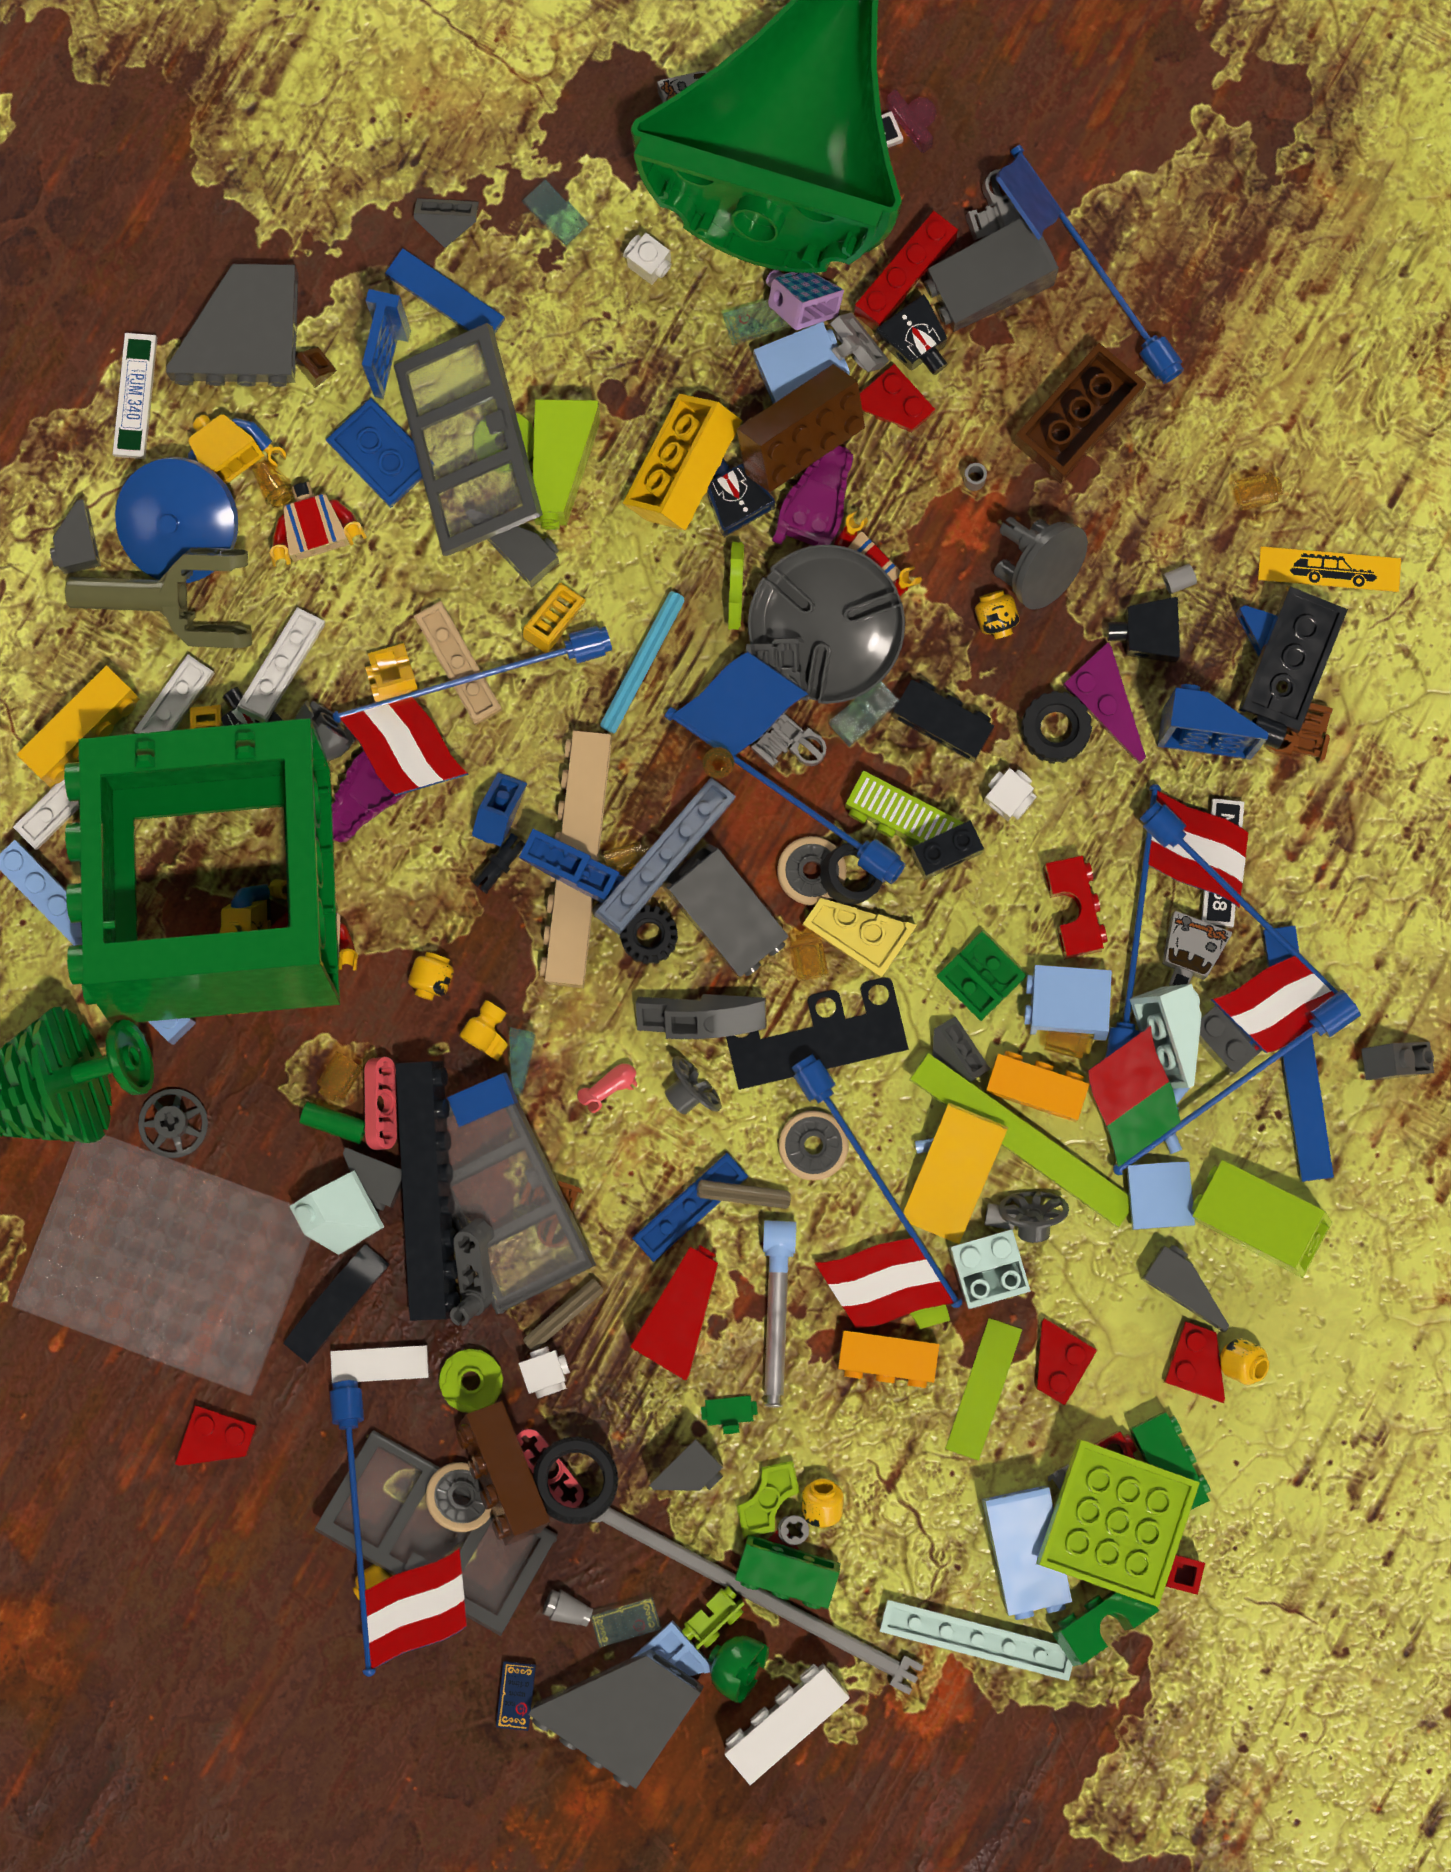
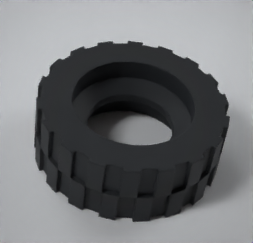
[1021,691,1092,764]

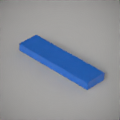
[385,248,505,333]
[632,1153,749,1262]

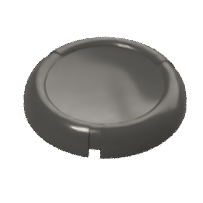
[748,545,905,704]

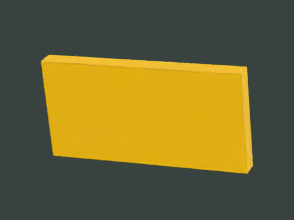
[903,1103,1008,1244]

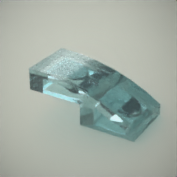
[522,179,589,245]
[829,682,899,747]

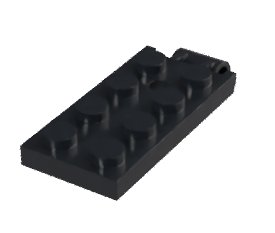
[1238,586,1348,749]

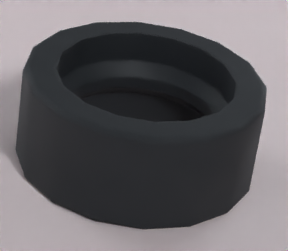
[820,843,883,905]

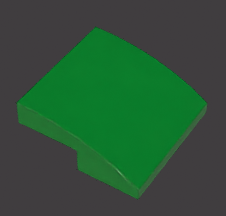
[936,930,1029,1021]

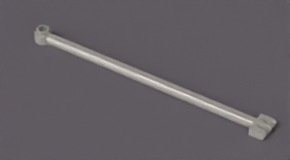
[584,1496,924,1695]

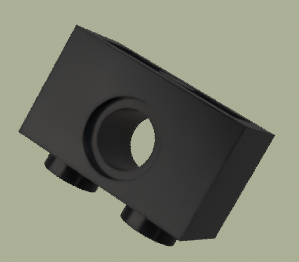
[911,820,984,881]

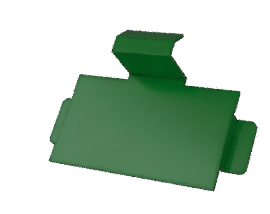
[701,1395,758,1434]

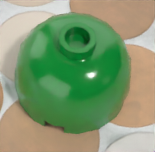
[709,1636,769,1703]

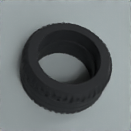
[533,1437,618,1524]

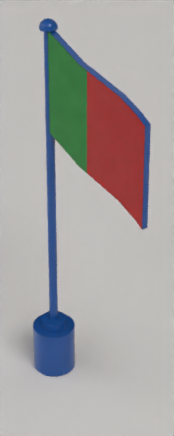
[1088,990,1361,1175]

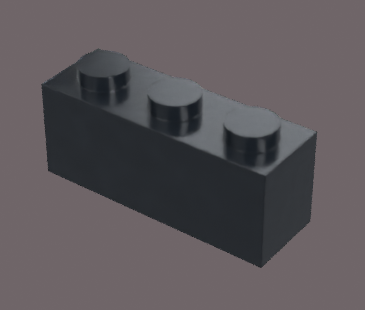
[892,679,995,763]

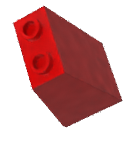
[630,1245,719,1381]

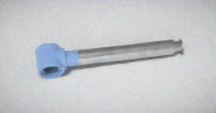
[763,1220,796,1408]

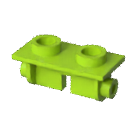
[682,1586,745,1650]

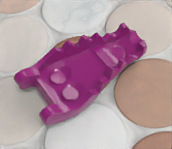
[772,446,853,546]
[332,751,409,842]

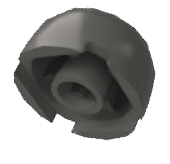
[293,700,356,761]

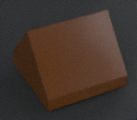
[296,347,337,388]

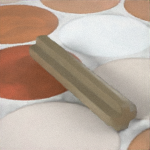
[697,1180,791,1209]
[523,1279,604,1351]

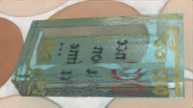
[723,300,791,345]
[591,1597,662,1648]

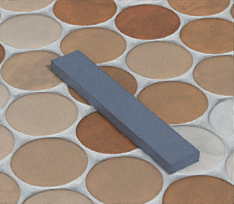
[594,777,736,935]

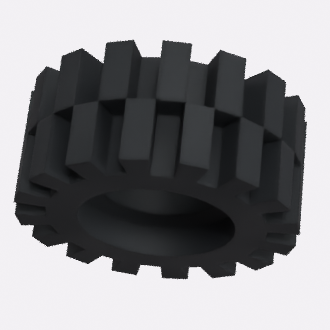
[620,905,678,965]

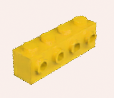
[16,665,140,788]

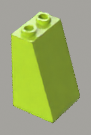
[533,399,601,530]
[1192,1160,1332,1278]

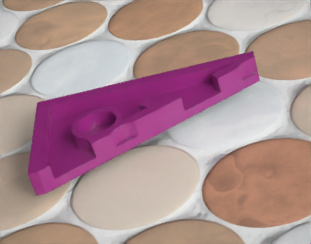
[1063,642,1146,764]

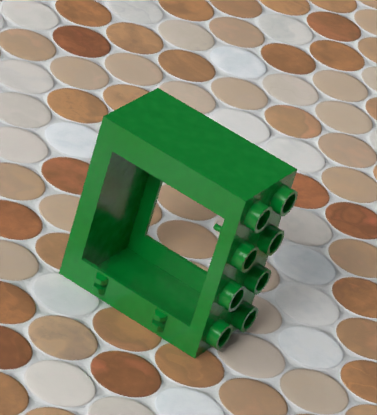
[64,718,340,1024]

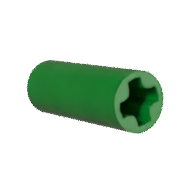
[299,1101,365,1144]

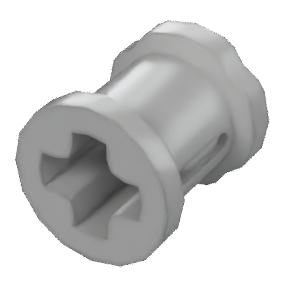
[778,1515,809,1545]

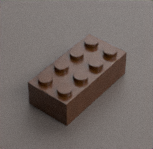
[1014,343,1146,484]
[737,364,865,493]
[456,1401,550,1546]

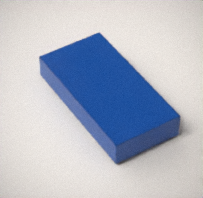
[447,1073,518,1127]

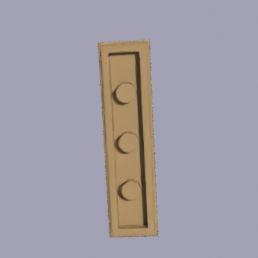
[414,601,502,726]

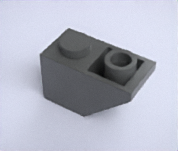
[1361,1042,1434,1080]

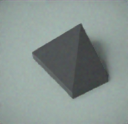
[414,198,479,248]
[933,1016,990,1082]

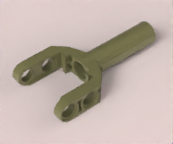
[65,547,252,648]

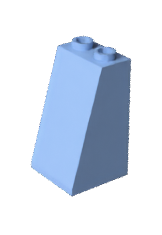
[982,1486,1072,1620]

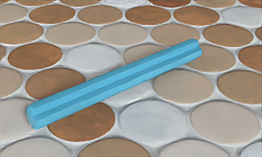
[600,591,684,734]

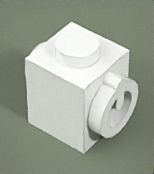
[623,232,672,285]
[984,768,1037,821]
[519,1346,570,1399]

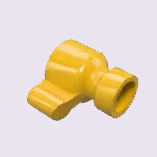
[459,1000,508,1061]

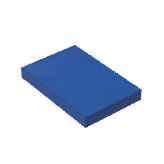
[326,398,436,508]

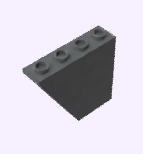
[166,264,299,387]
[528,1650,704,1789]

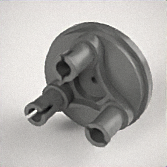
[994,517,1088,609]

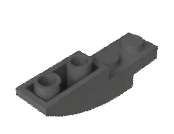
[636,994,767,1039]

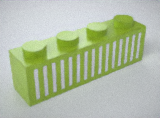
[845,770,976,849]

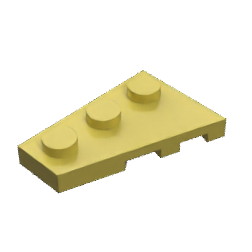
[802,898,917,978]

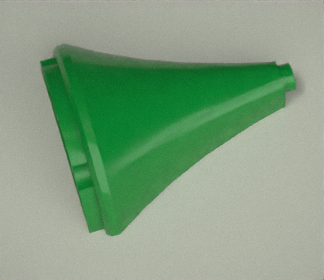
[631,0,902,273]

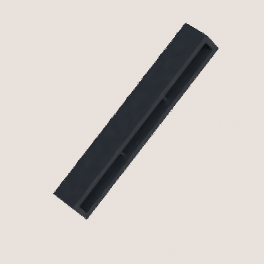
[396,1061,460,1321]

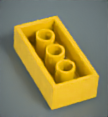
[622,394,742,531]

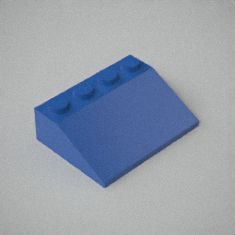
[1157,684,1268,760]

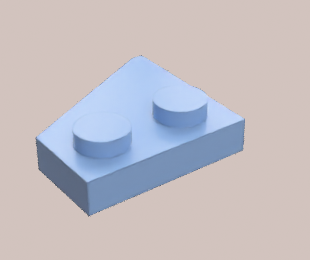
[631,1620,712,1676]

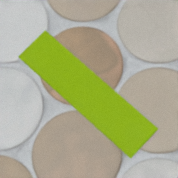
[945,1318,1022,1461]

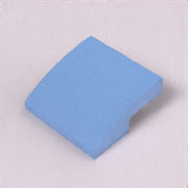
[1127,1162,1195,1230]

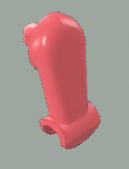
[577,1064,637,1113]

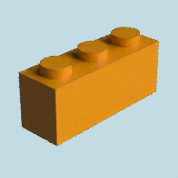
[985,1051,1090,1122]
[838,1331,940,1388]

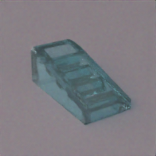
[509,1027,536,1097]

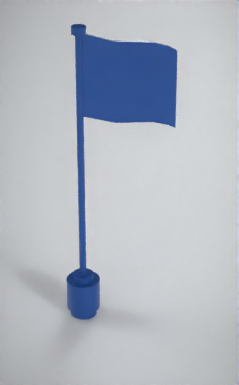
[996,145,1184,384]
[664,652,906,884]

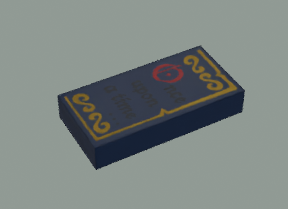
[496,1661,536,1731]

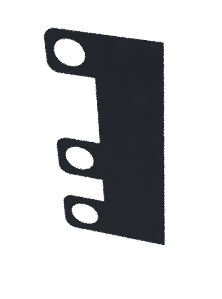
[726,977,909,1090]

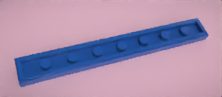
[1263,925,1334,1182]

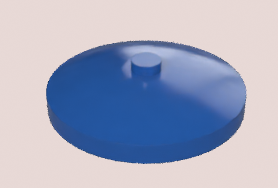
[115,457,239,583]

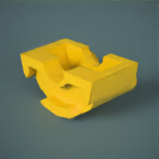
[365,643,418,703]

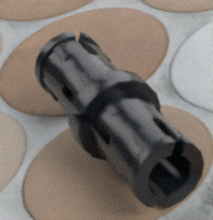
[471,833,525,894]

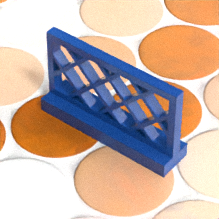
[362,289,411,399]

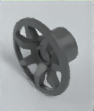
[665,1056,722,1115]
[138,1089,208,1158]
[999,1190,1069,1243]

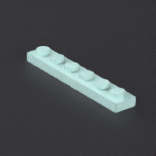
[879,1599,1073,1681]

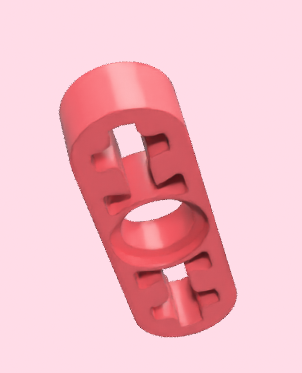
[364,1057,397,1150]
[516,1429,584,1508]

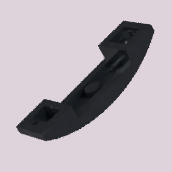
[283,1244,390,1364]

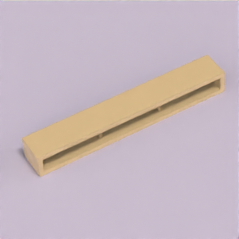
[540,730,612,988]

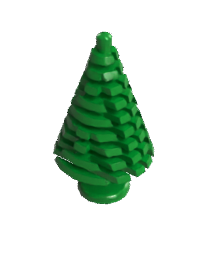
[0,1006,154,1143]

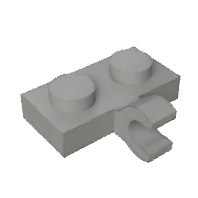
[830,313,889,372]

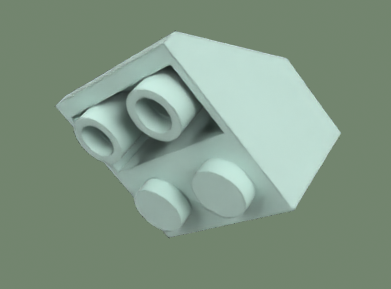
[949,1229,1031,1309]

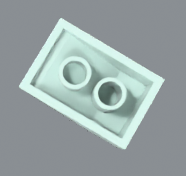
[1129,984,1202,1089]

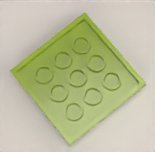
[1036,1439,1200,1607]

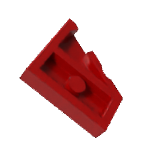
[860,364,936,433]
[1036,1318,1097,1406]
[1164,1322,1225,1403]
[175,1405,257,1466]

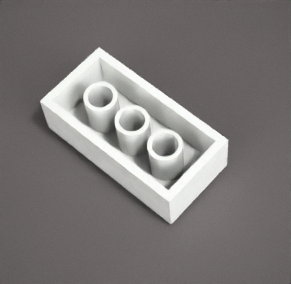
[724,1664,850,1785]

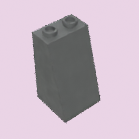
[924,217,1059,332]
[661,843,789,977]

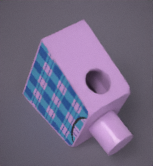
[766,270,844,330]

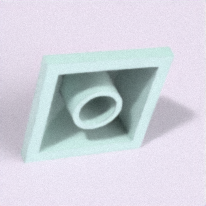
[289,1170,384,1255]

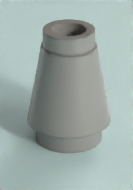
[542,1589,593,1627]

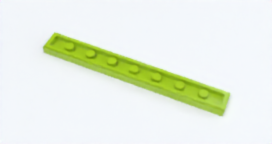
[909,1053,1130,1227]

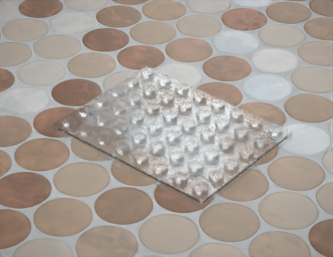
[12,1135,312,1396]

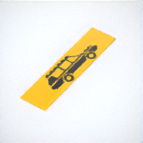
[1258,546,1401,592]

